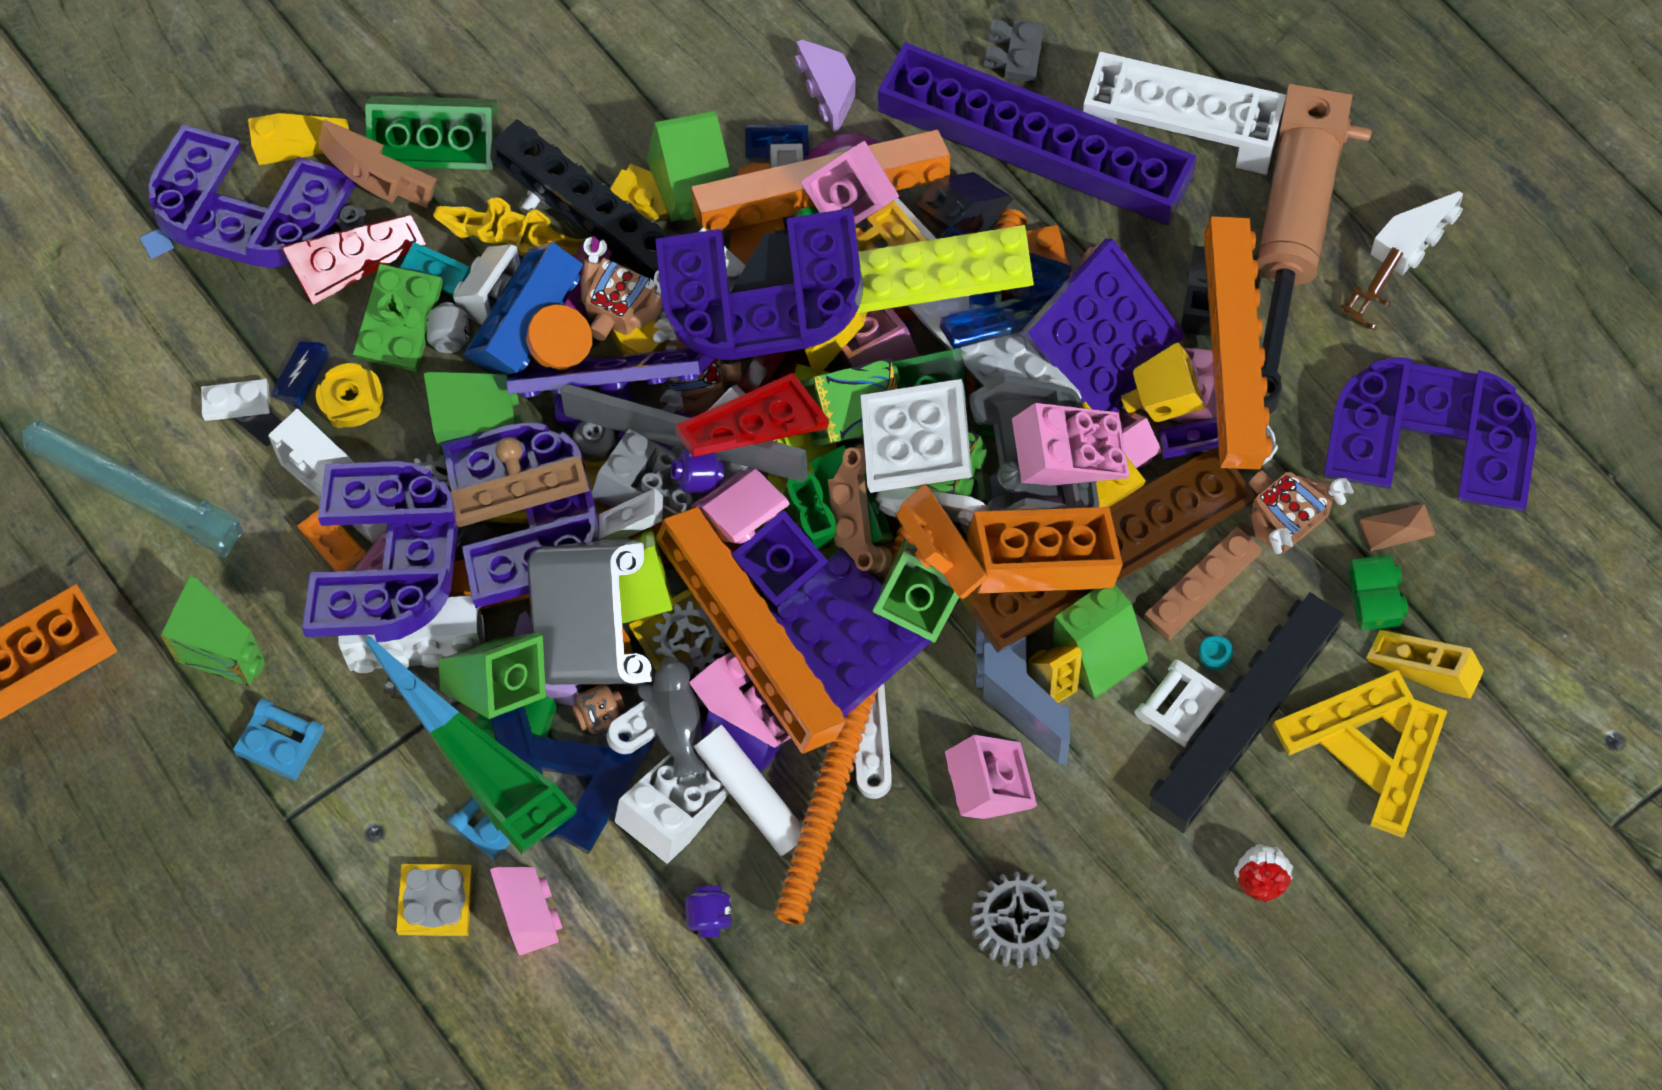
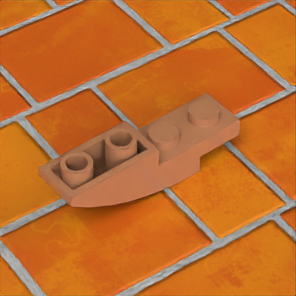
[318,120,437,208]

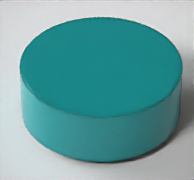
[1198,635,1233,671]

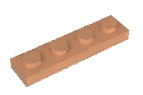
[1144,527,1262,641]

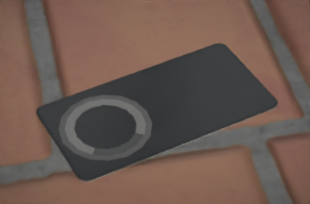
[232,412,282,447]

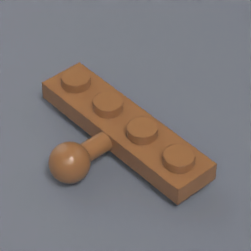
[450,437,590,527]

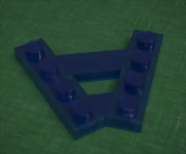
[940,226,1072,349]
[490,706,656,854]

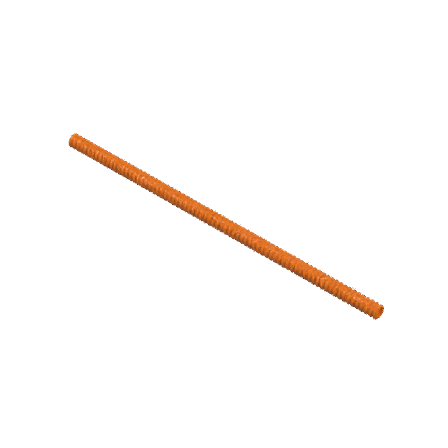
[774,209,1028,925]

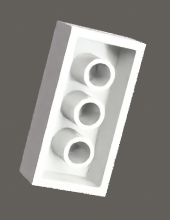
[338,595,485,673]

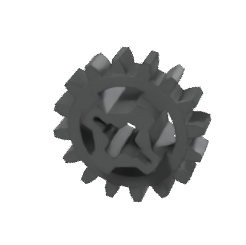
[653,601,726,677]

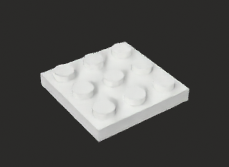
[861,379,972,493]

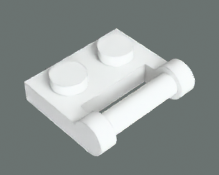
[1134,660,1226,748]

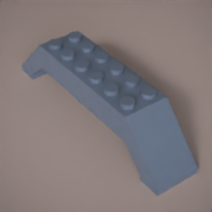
[975,471,1070,764]

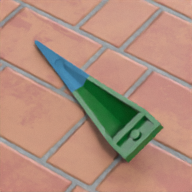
[366,636,577,855]

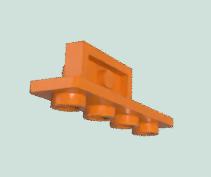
[895,485,988,599]

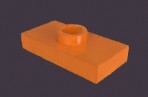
[297,509,366,572]

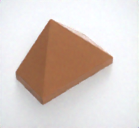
[1359,504,1435,551]

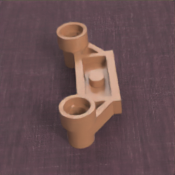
[828,444,893,574]

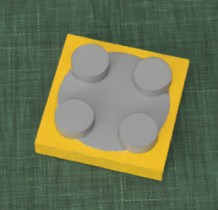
[396,864,473,936]

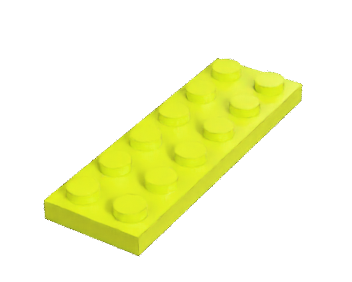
[856,225,1034,313]

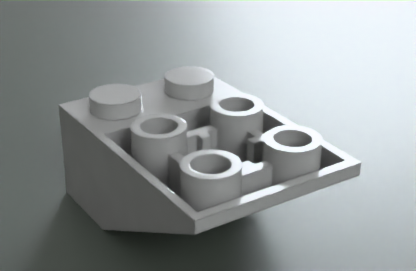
[592,428,706,520]

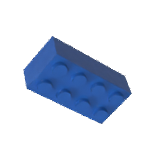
[463,242,584,375]

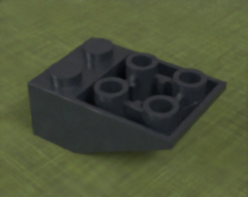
[1181,246,1257,337]

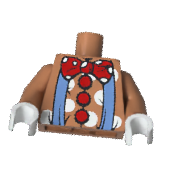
[580,237,663,341]
[653,318,742,417]
[1249,471,1354,555]

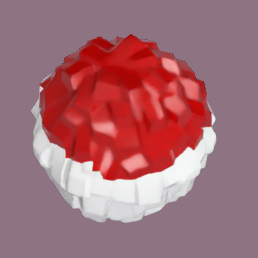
[1234,844,1293,902]

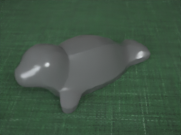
[638,657,706,777]

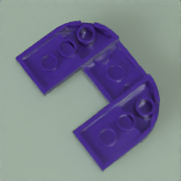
[149,125,357,268]
[655,208,863,360]
[1323,358,1536,512]
[442,423,600,608]
[302,461,458,643]

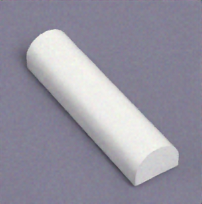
[693,724,803,856]

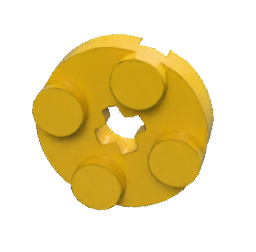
[316,363,383,428]

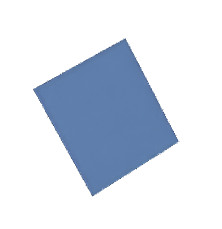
[140,228,174,259]

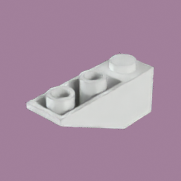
[1371,191,1463,276]

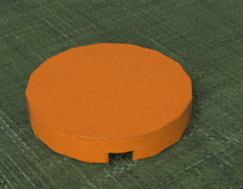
[526,304,592,371]

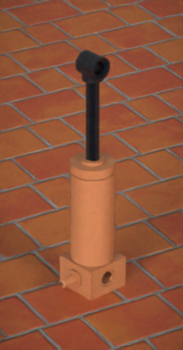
[1257,84,1372,414]

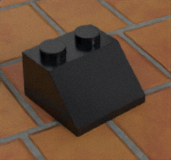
[915,172,1013,236]

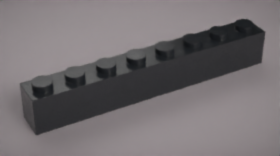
[1149,592,1344,834]

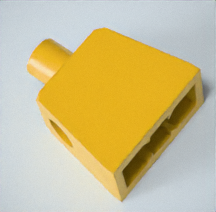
[1121,342,1206,422]

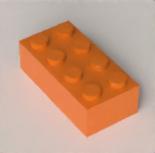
[966,507,1123,593]
[0,584,118,720]

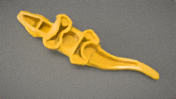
[433,197,587,257]

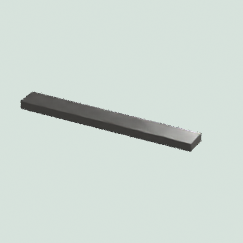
[560,384,808,483]

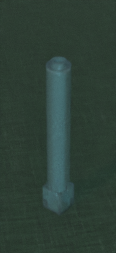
[22,420,243,558]

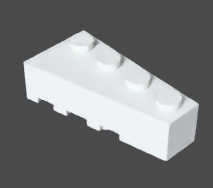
[268,409,388,544]

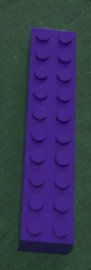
[878,42,1196,226]

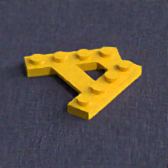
[1273,670,1447,838]

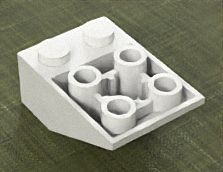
[615,753,730,864]

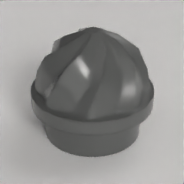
[997,460,1030,494]

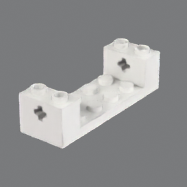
[1083,52,1287,175]

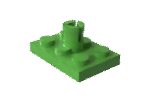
[353,264,444,372]

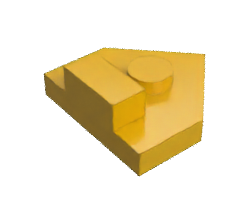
[601,163,669,221]

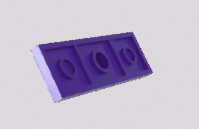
[506,348,715,432]

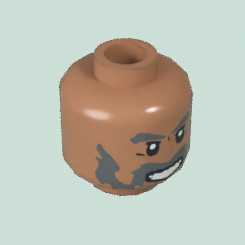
[572,684,626,735]

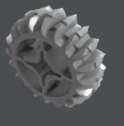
[970,871,1067,969]

